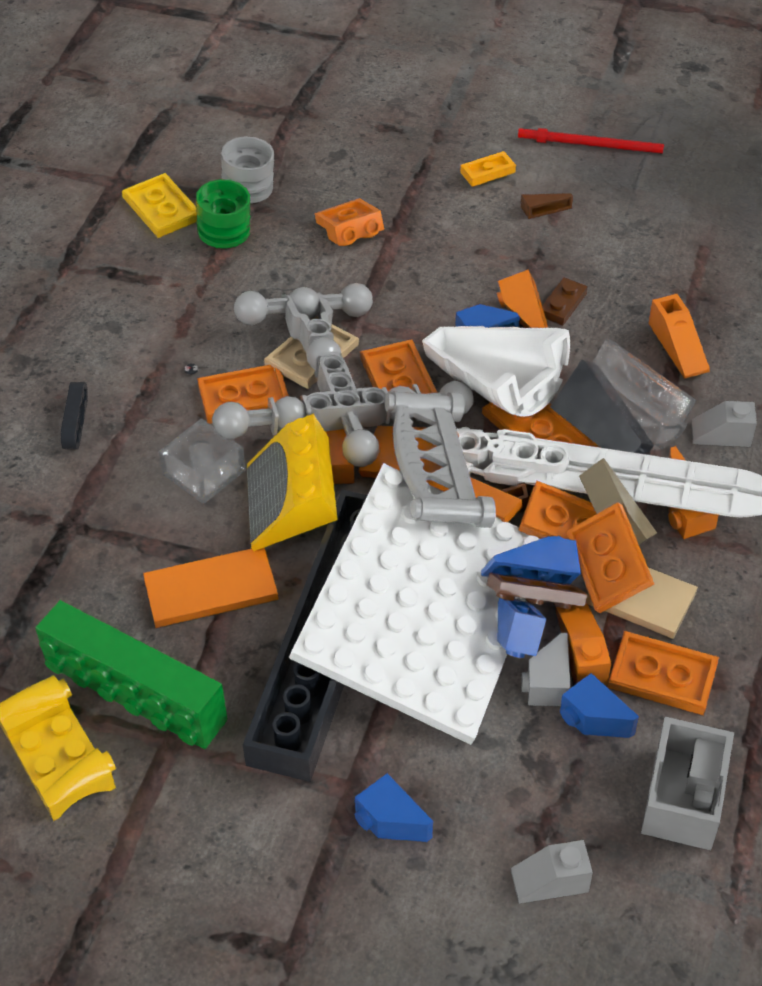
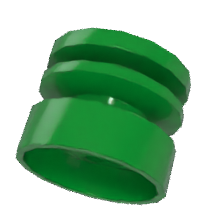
[196,179,250,249]

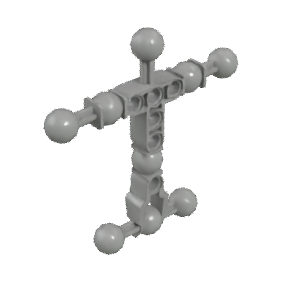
[212,283,474,467]

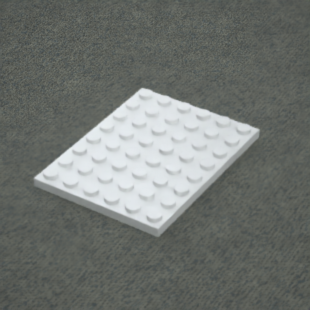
[289,463,539,745]

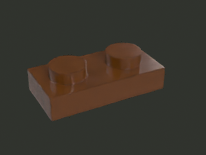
[542,277,588,326]

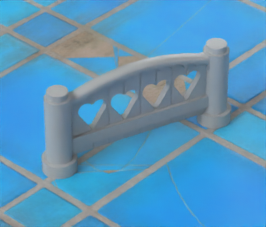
[384,391,496,528]

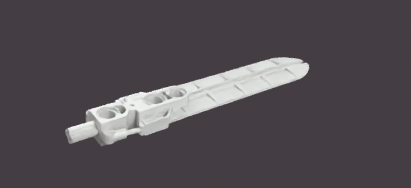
[457,427,762,517]

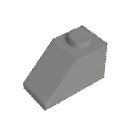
[691,401,757,447]
[521,633,570,706]
[511,840,593,904]

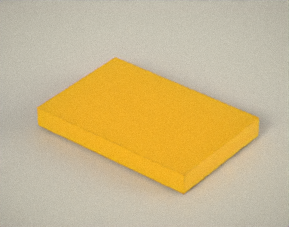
[122,173,197,238]

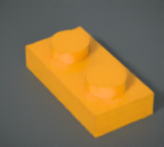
[460,151,516,187]

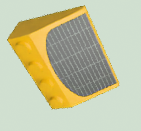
[247,413,338,551]

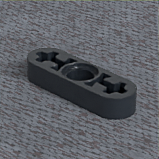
[61,382,88,449]

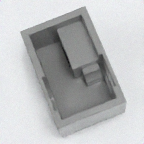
[641,717,734,851]

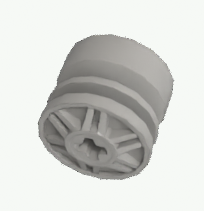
[221,136,274,203]

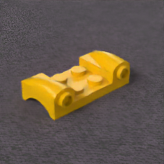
[0,675,116,821]

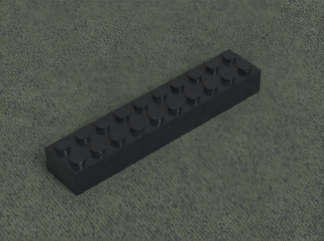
[243,490,368,782]

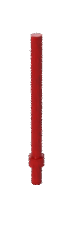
[518,128,664,154]

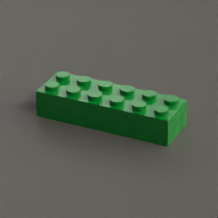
[35,600,228,750]

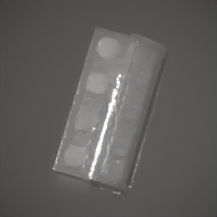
[593,339,697,450]

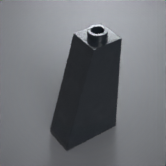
[550,360,654,455]

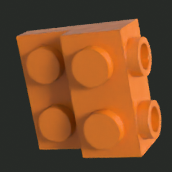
[314,198,384,246]

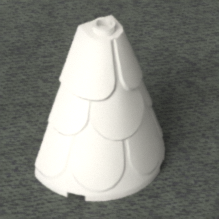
[422,326,570,417]

